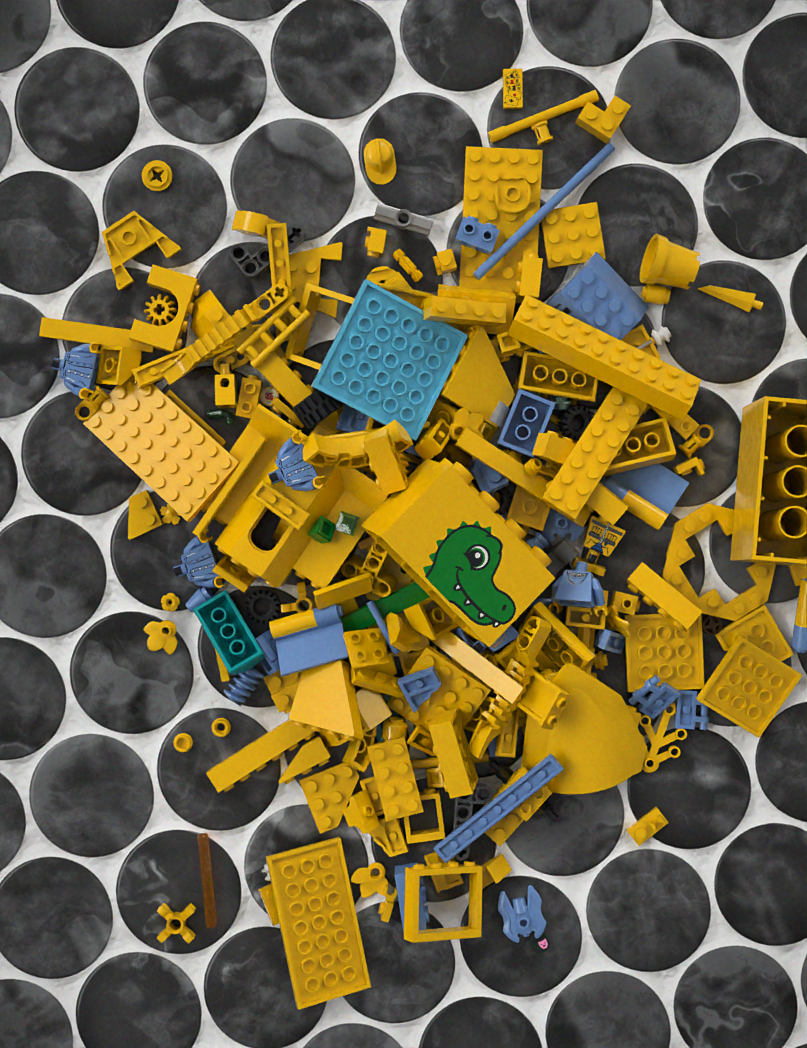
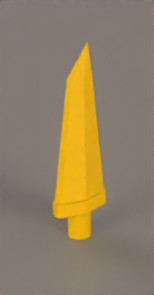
[697,285,763,312]

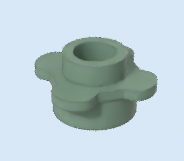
[552,396,571,409]

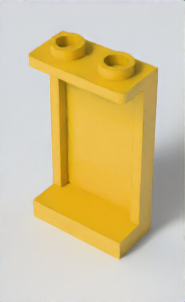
[494,658,571,730]

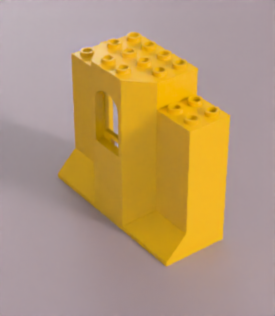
[201,404,391,590]

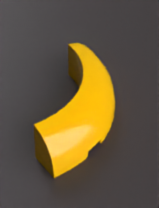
[302,420,413,469]
[342,685,376,772]

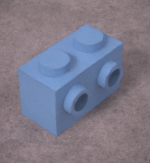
[455,216,500,255]

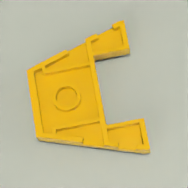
[102,211,182,291]
[289,242,343,318]

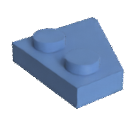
[397,666,441,712]

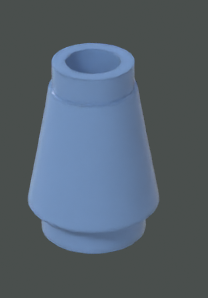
[186,587,214,612]

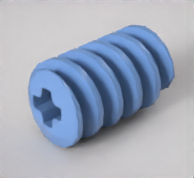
[224,666,265,706]

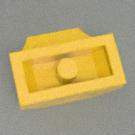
[385,612,421,653]

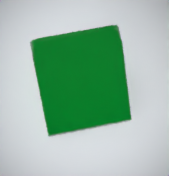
[308,516,336,543]

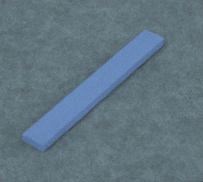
[433,753,564,863]

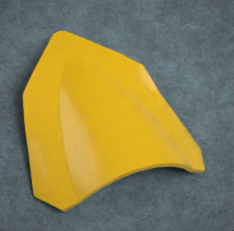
[521,663,647,794]

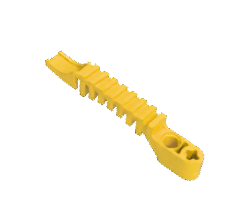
[160,284,292,385]
[467,616,551,759]

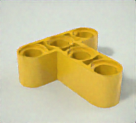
[341,541,397,597]

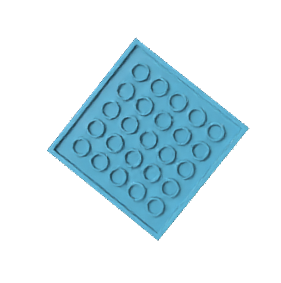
[311,279,468,441]

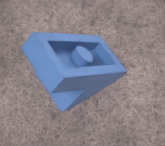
[594,628,625,654]

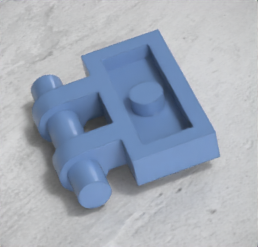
[629,675,680,719]
[674,690,710,730]

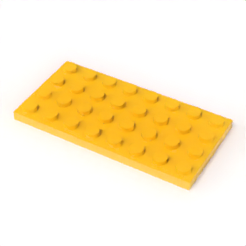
[459,146,543,304]
[83,375,240,523]
[266,837,371,1010]

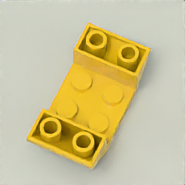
[319,687,392,747]

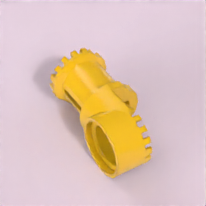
[75,385,110,421]
[678,424,714,459]

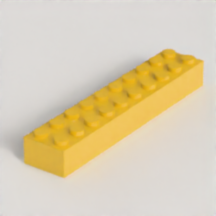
[507,294,701,420]

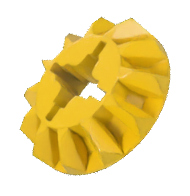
[142,160,173,192]

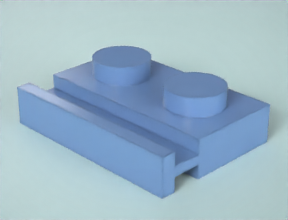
[336,404,369,433]
[471,458,509,493]

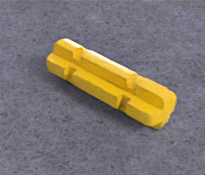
[393,248,423,282]

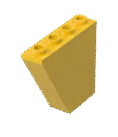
[439,325,515,428]
[288,660,364,741]

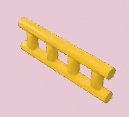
[236,295,311,369]

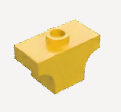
[342,790,380,834]

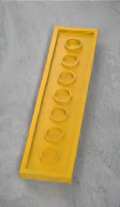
[541,387,648,520]

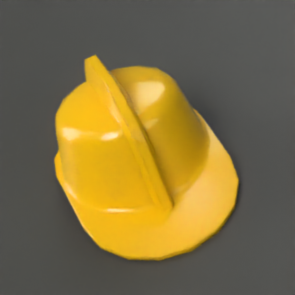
[364,139,396,185]

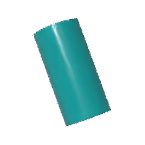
[193,590,264,675]

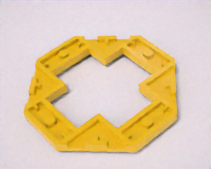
[661,503,776,621]

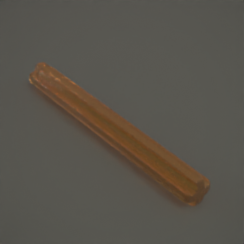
[197,833,217,928]

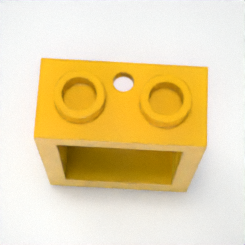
[404,788,445,844]

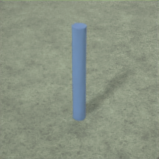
[366,600,400,655]

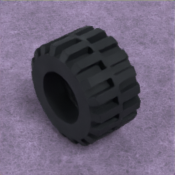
[292,390,344,429]

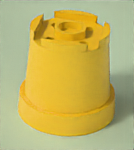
[640,234,700,290]

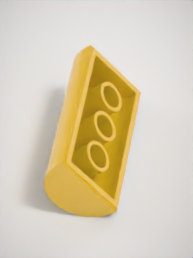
[518,351,599,402]
[519,602,597,671]

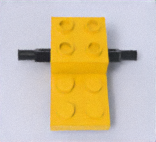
[481,759,559,846]

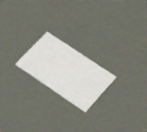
[490,401,510,428]

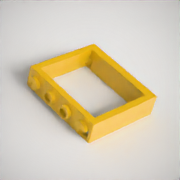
[284,283,355,370]
[404,861,483,943]

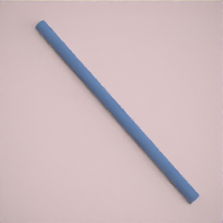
[473,143,615,280]

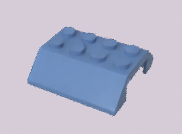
[546,252,649,340]

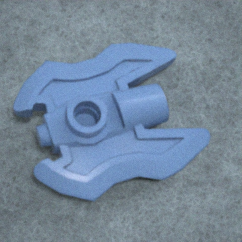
[541,508,585,542]
[498,885,547,943]

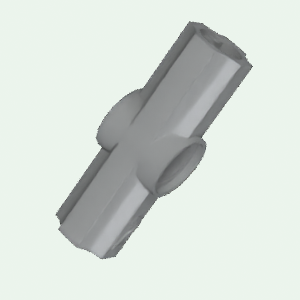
[374,203,434,236]

